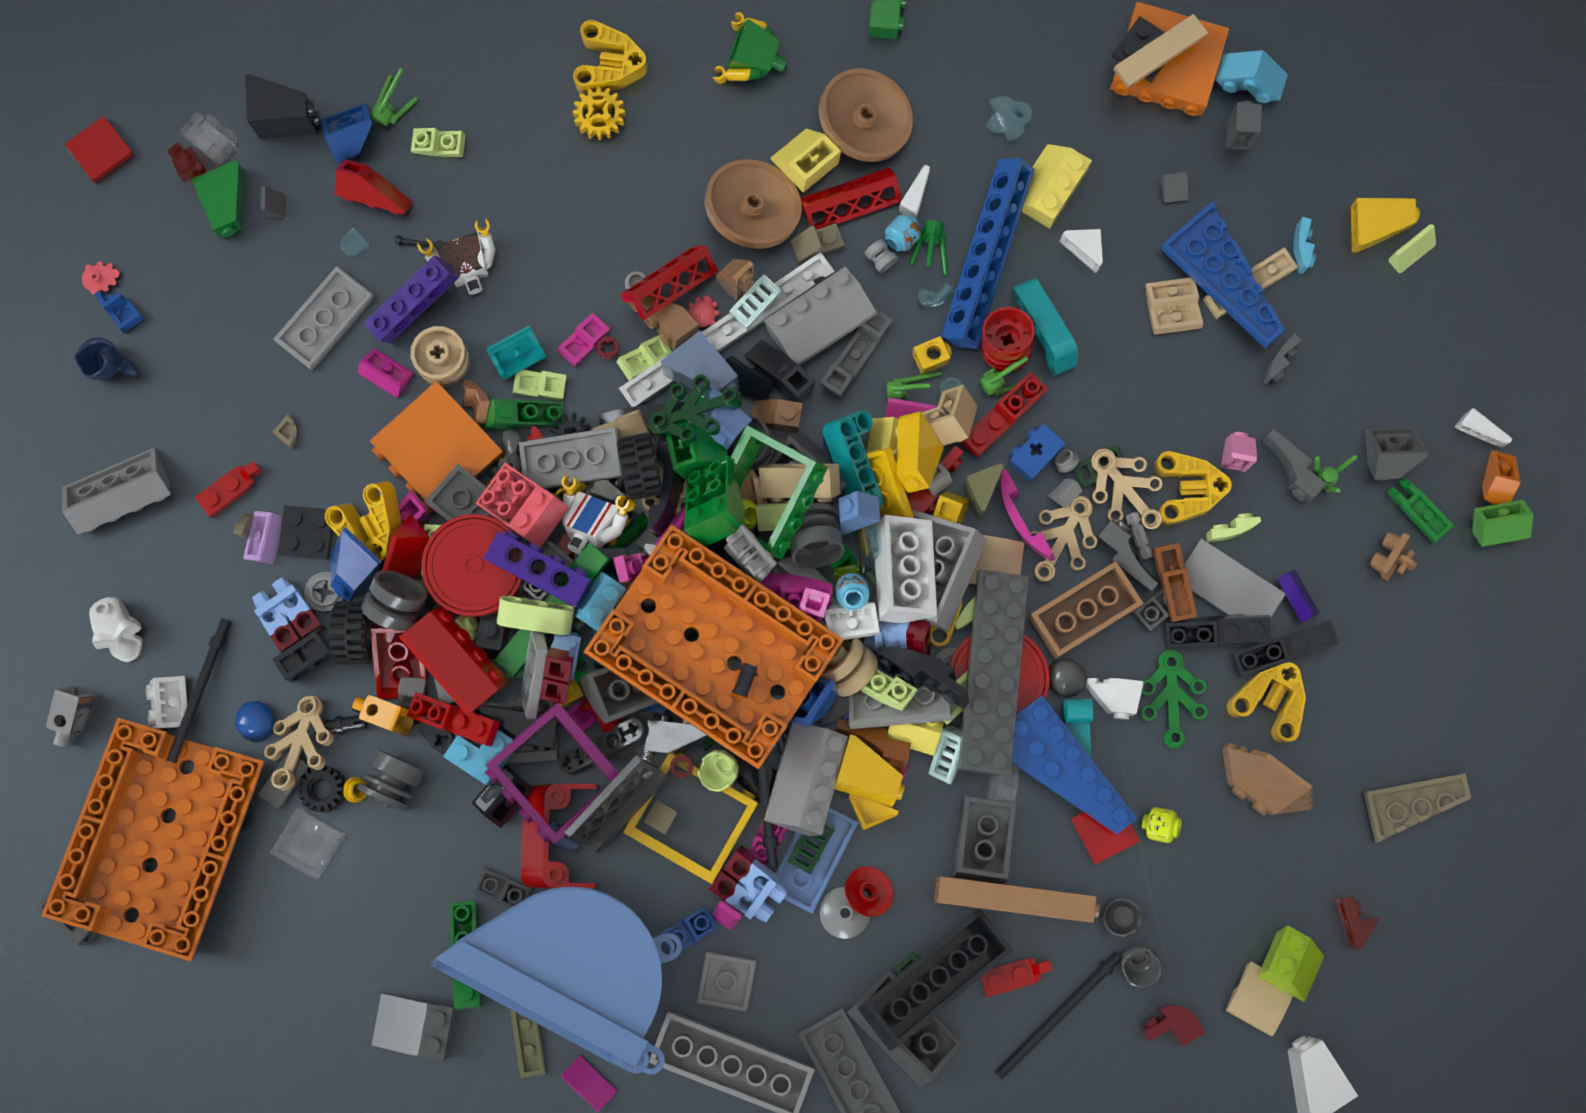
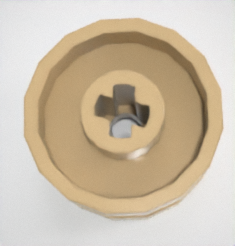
[411,326,470,387]
[819,638,878,697]

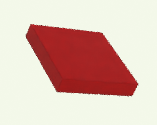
[64,116,134,183]
[1070,812,1140,865]

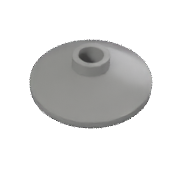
[819,887,870,939]

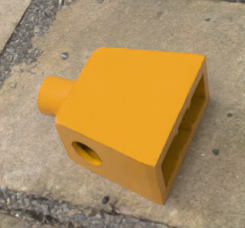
[352,695,414,737]

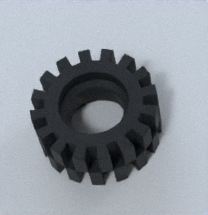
[297,766,345,812]

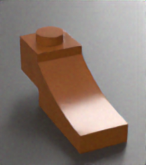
[1152,542,1197,622]
[835,719,911,773]

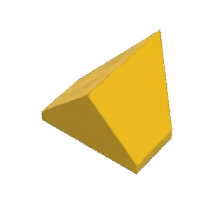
[848,794,898,831]

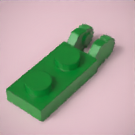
[1387,477,1454,543]

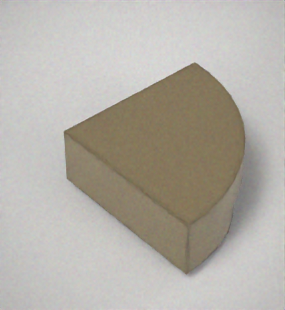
[272,414,298,449]
[233,514,254,539]

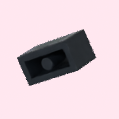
[472,764,534,828]

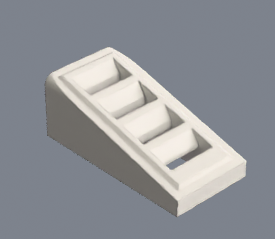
[899,165,930,219]
[1455,408,1513,448]

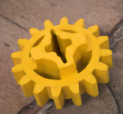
[573,86,626,140]

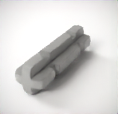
[1126,512,1153,561]

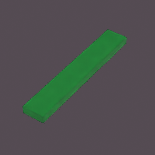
[495,543,611,676]

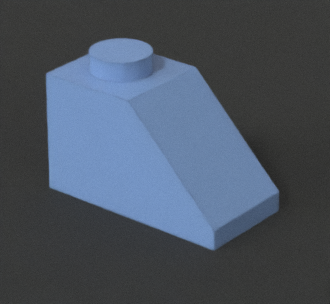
[705,387,752,450]
[838,491,880,535]

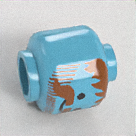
[885,215,921,252]
[835,573,869,610]

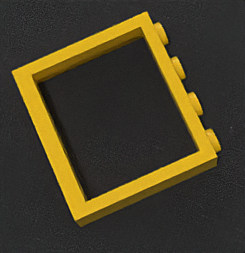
[623,753,758,884]

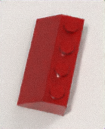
[399,606,508,716]

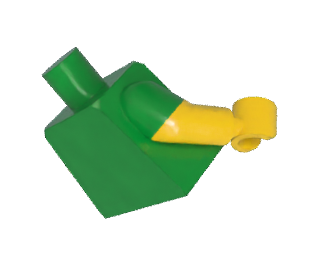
[713,12,787,84]

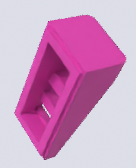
[712,900,743,930]

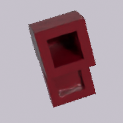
[1141,1004,1206,1046]

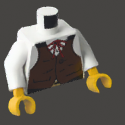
[417,218,495,295]

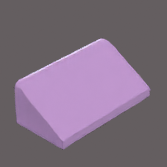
[243,511,283,565]

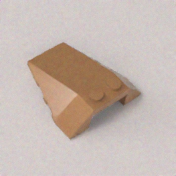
[1222,743,1314,816]

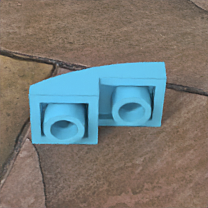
[1293,217,1316,275]

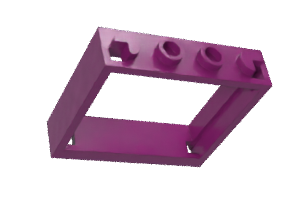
[484,703,619,844]

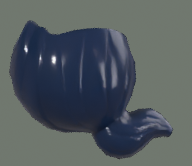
[74,338,139,381]

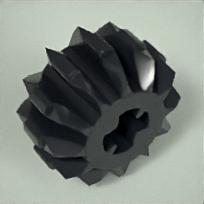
[550,412,591,437]

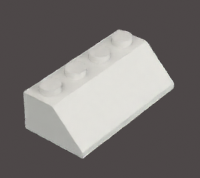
[874,515,937,623]

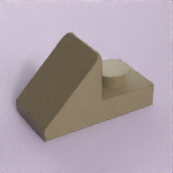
[790,223,844,264]

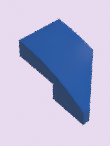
[94,292,144,333]

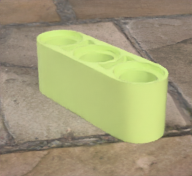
[497,596,575,635]

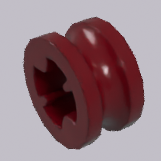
[597,336,620,360]
[670,755,693,779]

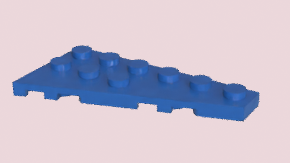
[1160,201,1285,349]
[1012,696,1137,834]

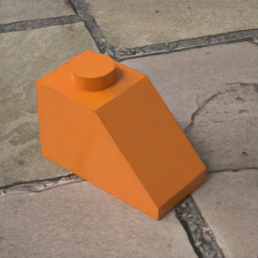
[1482,450,1521,505]

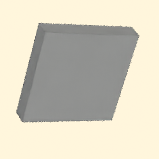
[696,951,757,1012]

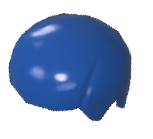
[235,701,274,742]

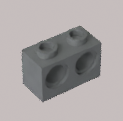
[1226,101,1262,150]

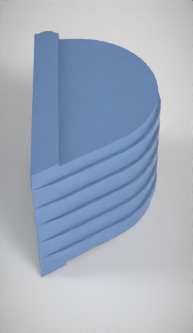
[430,887,682,1075]

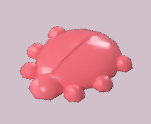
[82,261,120,295]
[688,295,720,327]

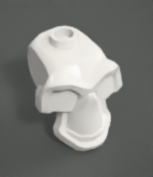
[89,596,143,662]

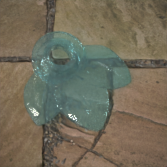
[986,96,1032,141]

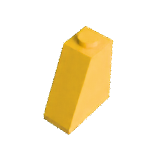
[1351,198,1420,253]
[896,411,944,493]
[834,734,905,807]

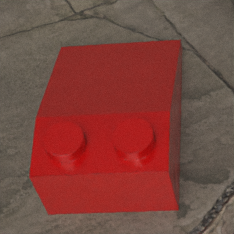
[370,617,428,699]

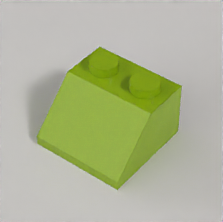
[1258,925,1324,1002]

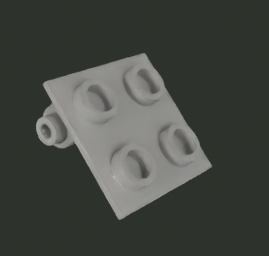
[724,524,777,583]

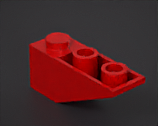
[334,159,413,215]

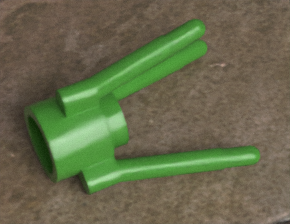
[370,68,418,127]
[979,356,1042,397]
[887,371,943,401]
[1312,455,1358,493]

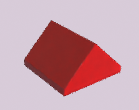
[383,515,429,579]

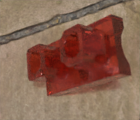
[167,142,206,183]

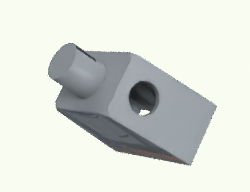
[46,686,99,747]

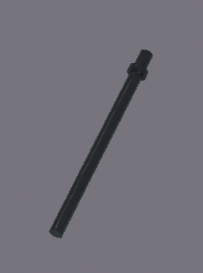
[995,951,1122,1079]

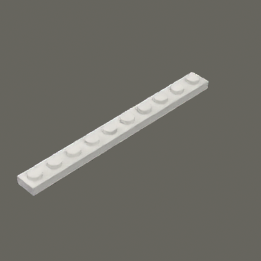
[619,252,835,407]

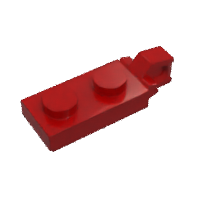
[195,461,262,518]
[980,957,1053,998]

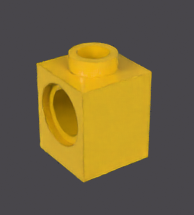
[912,336,952,375]
[933,491,970,524]

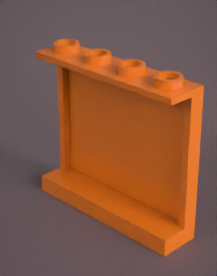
[1110,2,1229,116]
[370,381,504,516]

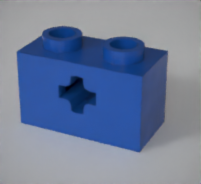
[1008,423,1066,484]

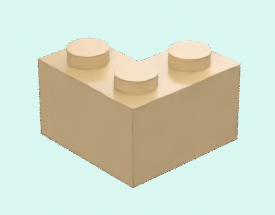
[922,385,978,446]

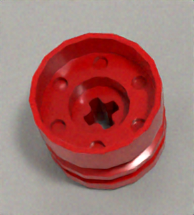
[981,307,1035,371]

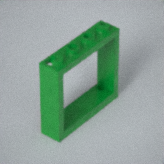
[730,425,828,559]

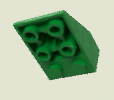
[684,455,745,547]

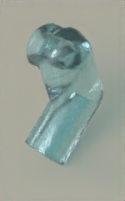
[918,283,954,307]

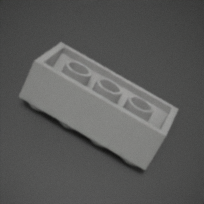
[764,267,877,366]
[62,447,171,535]
[764,722,848,836]

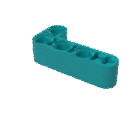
[1012,278,1078,376]
[823,410,883,509]
[1061,699,1093,801]

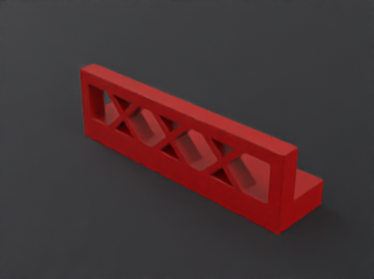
[801,167,902,230]
[620,245,718,320]

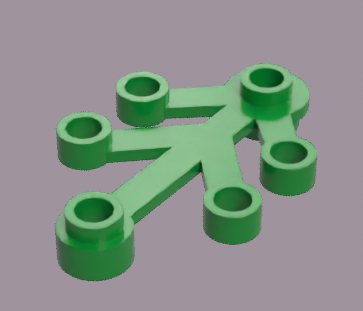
[1140,650,1208,749]

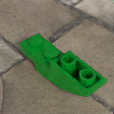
[449,901,482,1010]

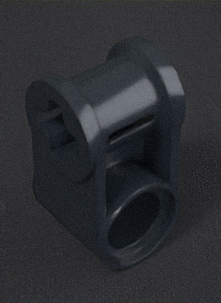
[413,719,455,755]

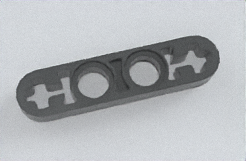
[558,718,647,775]

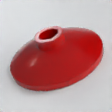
[845,866,893,917]

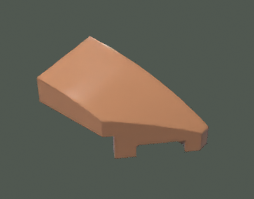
[462,379,490,424]

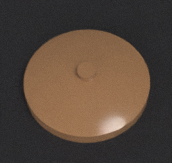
[819,68,913,162]
[705,159,802,249]

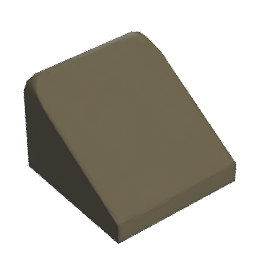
[644,800,679,835]

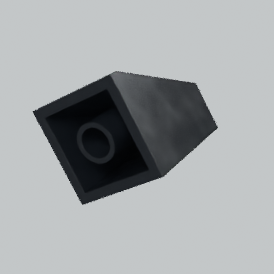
[245,74,321,139]

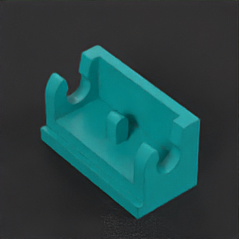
[486,325,546,380]

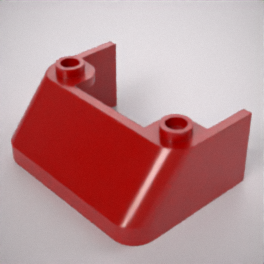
[521,784,600,888]

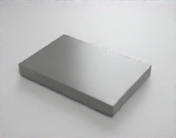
[520,631,548,720]

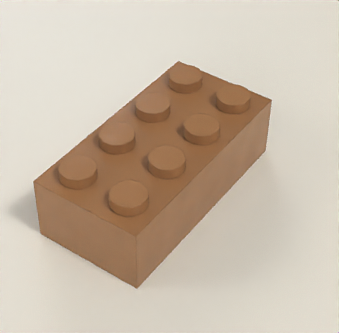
[1028,561,1144,660]

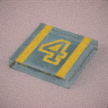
[854,524,878,573]

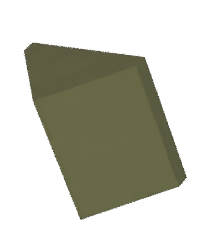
[962,463,1004,520]

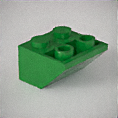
[666,417,729,480]

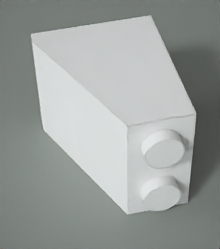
[1288,1036,1358,1113]

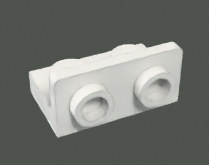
[825,601,880,640]
[146,676,187,730]

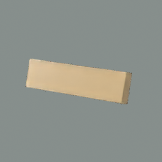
[1114,14,1208,88]
[1203,247,1298,319]

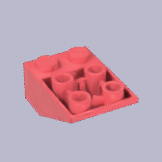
[475,463,569,548]

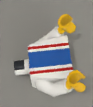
[562,476,635,554]

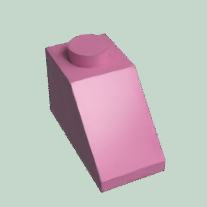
[1221,432,1257,472]

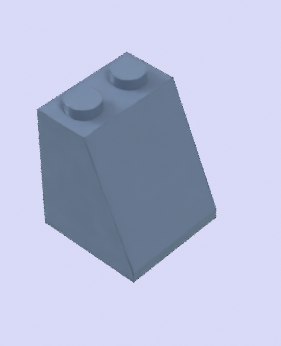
[661,331,739,399]

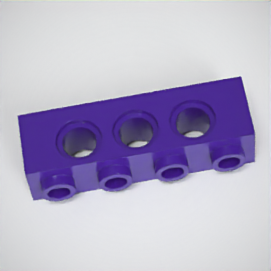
[364,256,460,343]
[484,530,592,609]

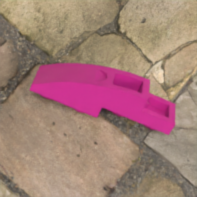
[760,573,832,608]

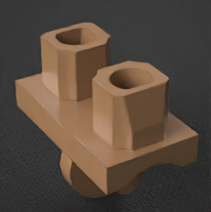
[1371,533,1417,581]

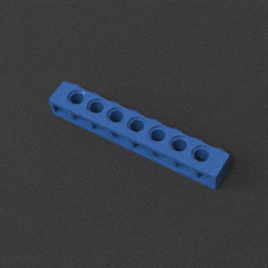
[941,158,1035,349]

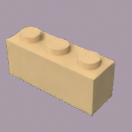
[759,464,841,502]

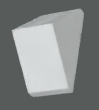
[1060,229,1103,273]

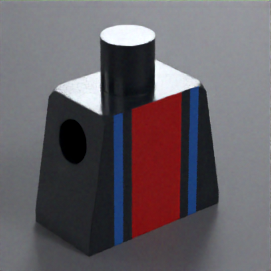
[476,613,511,660]

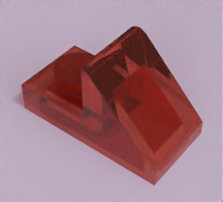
[1336,896,1380,950]

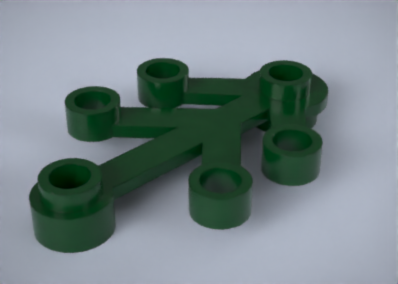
[648,374,743,444]

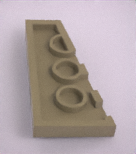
[1364,773,1471,843]

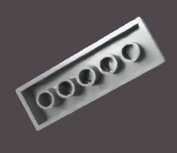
[649,1010,815,1113]

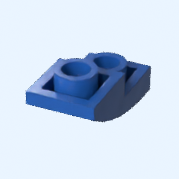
[659,906,718,951]

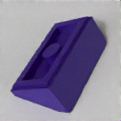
[1277,570,1320,623]

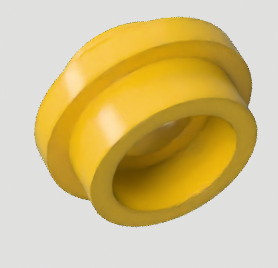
[343,777,367,803]

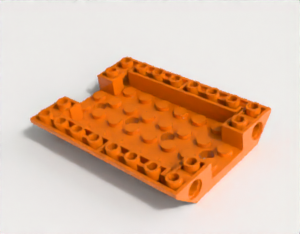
[583,524,844,769]
[41,718,265,962]

